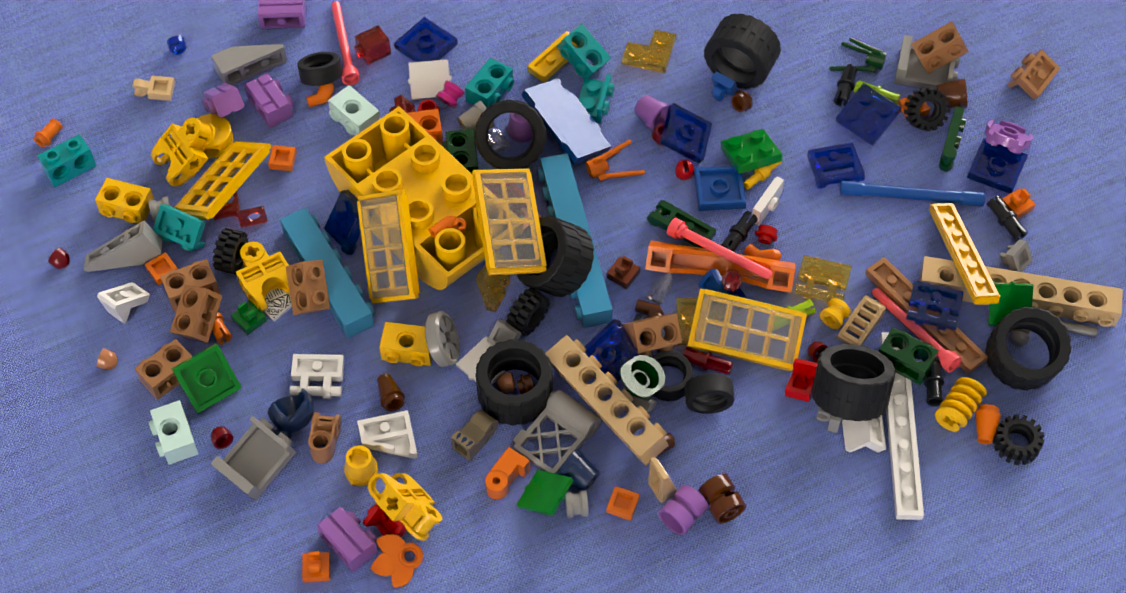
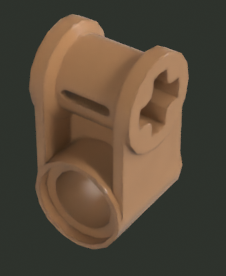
[308,412,342,463]

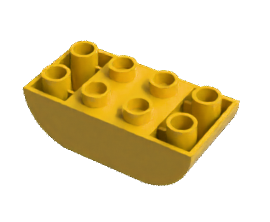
[324,106,524,290]

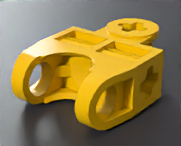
[151,117,215,186]
[236,242,290,311]
[368,473,442,541]

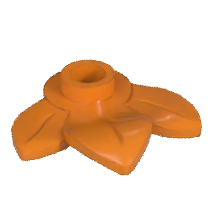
[371,535,423,588]

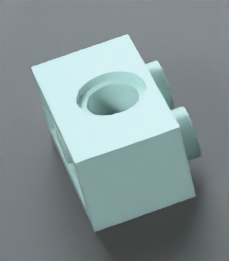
[328,85,380,136]
[148,400,198,465]

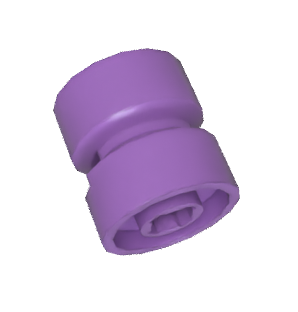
[658,485,708,535]

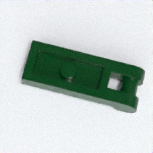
[939,106,966,172]
[647,200,716,249]

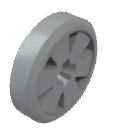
[425,311,460,367]

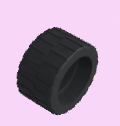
[704,13,781,89]
[475,100,546,169]
[516,215,594,297]
[985,307,1072,390]
[475,339,553,426]
[811,344,896,421]

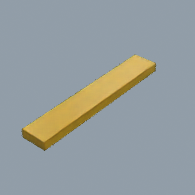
[929,203,1000,305]

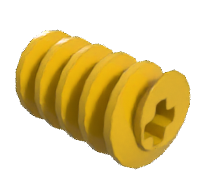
[935,377,987,432]

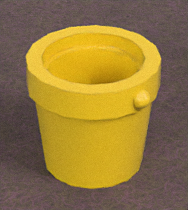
[344,445,378,486]

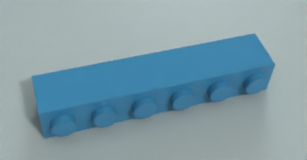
[280,207,375,339]

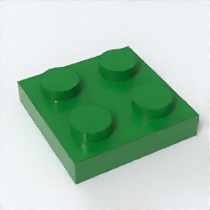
[721,129,782,174]
[171,343,242,414]

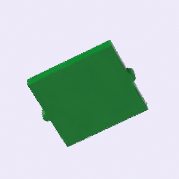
[988,281,1034,326]
[516,469,574,516]

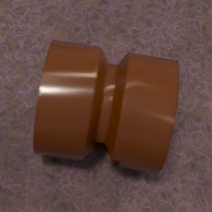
[698,473,746,524]

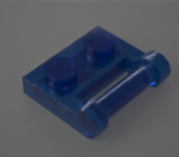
[807,142,865,189]
[324,190,372,255]

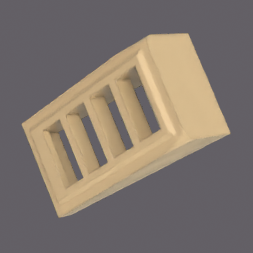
[837,295,886,346]
[648,457,677,503]

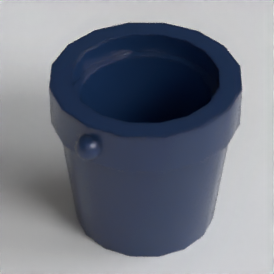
[557,449,600,491]

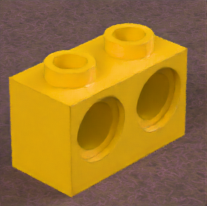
[95,178,154,223]

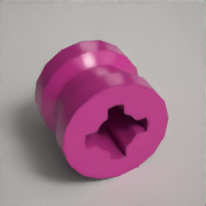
[436,80,465,109]

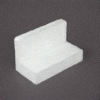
[842,415,886,453]

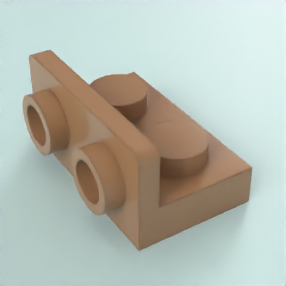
[1007,49,1060,100]

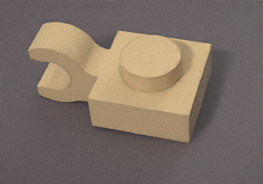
[132,76,175,101]

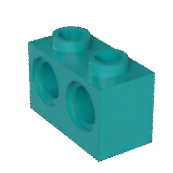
[556,24,611,79]
[465,58,514,108]
[37,134,97,188]

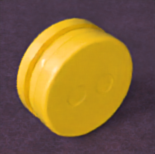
[191,114,234,159]

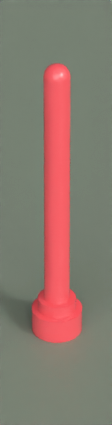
[331,1,360,85]
[667,218,772,279]
[872,288,962,373]

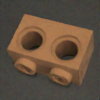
[911,21,969,74]
[160,259,220,311]
[286,260,330,315]
[170,285,222,343]
[621,313,682,356]
[134,339,192,400]

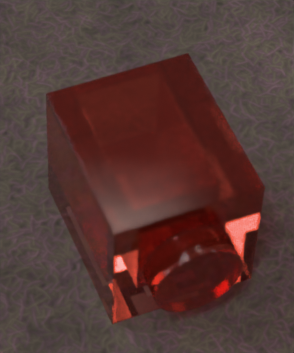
[354,25,391,65]

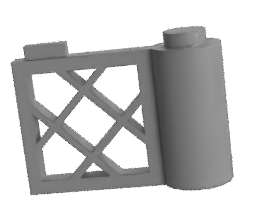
[513,390,602,474]

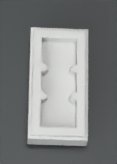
[752,176,784,226]

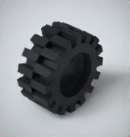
[904,87,950,131]
[213,228,248,275]
[506,287,550,336]
[993,414,1044,465]

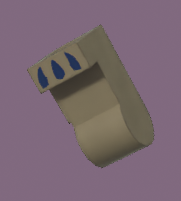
[451,410,499,461]

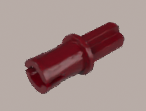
[722,269,742,291]
[683,347,733,375]

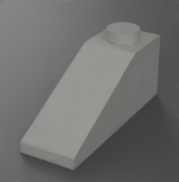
[211,44,287,85]
[83,220,162,272]

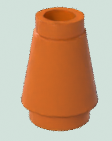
[975,404,1001,445]

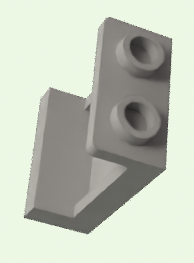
[894,35,960,90]
[211,416,296,501]

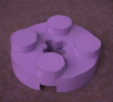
[985,120,1033,154]

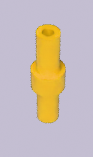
[743,161,782,190]

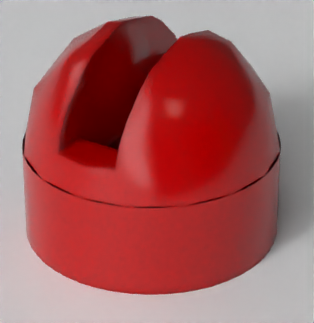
[675,159,694,180]

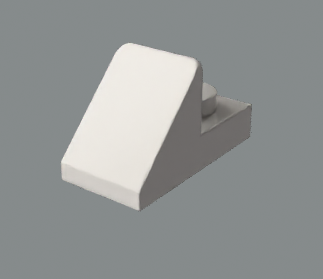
[97,282,150,324]

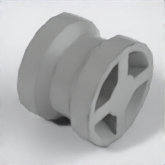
[148,196,171,224]
[565,490,589,518]

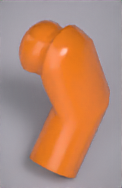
[306,83,334,108]
[428,216,466,238]
[744,243,781,261]

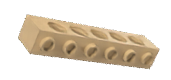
[545,335,669,466]

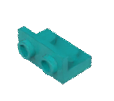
[578,74,615,123]
[153,204,206,251]

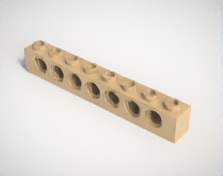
[918,256,1123,327]

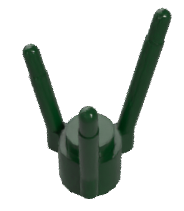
[829,37,887,73]

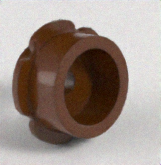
[731,90,752,112]
[517,374,534,394]

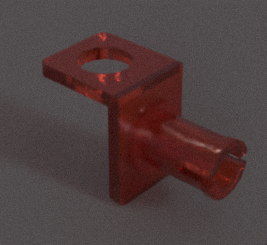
[214,191,268,227]

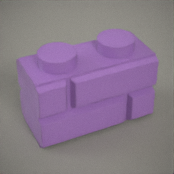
[258,0,306,29]
[245,73,294,128]
[201,83,244,118]
[317,507,377,572]

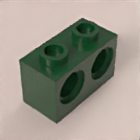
[442,129,479,175]
[878,327,939,385]

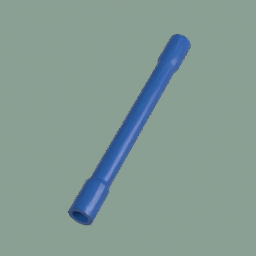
[840,180,985,206]

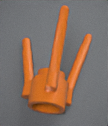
[585,140,646,181]

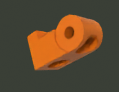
[485,447,531,500]

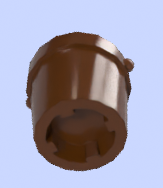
[937,79,967,108]

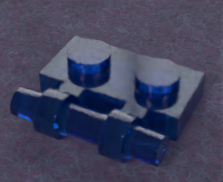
[906,280,963,331]

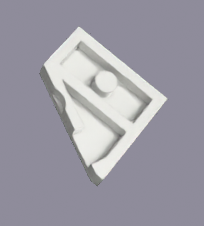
[357,410,418,459]

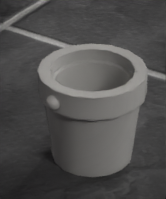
[457,101,495,135]

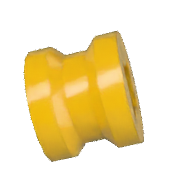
[819,298,851,329]

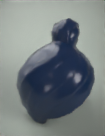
[267,388,314,439]

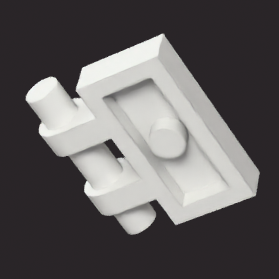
[290,354,344,399]

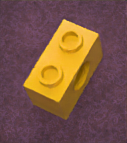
[379,322,432,366]

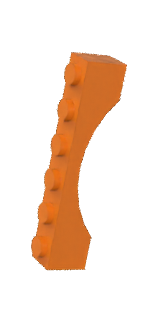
[645,240,796,293]

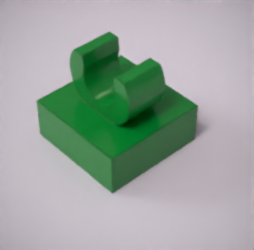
[231,301,267,335]

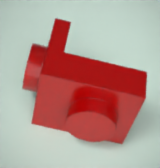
[785,358,817,402]
[362,504,407,538]

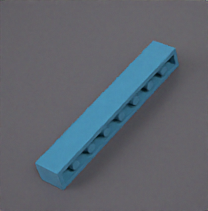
[537,153,613,328]

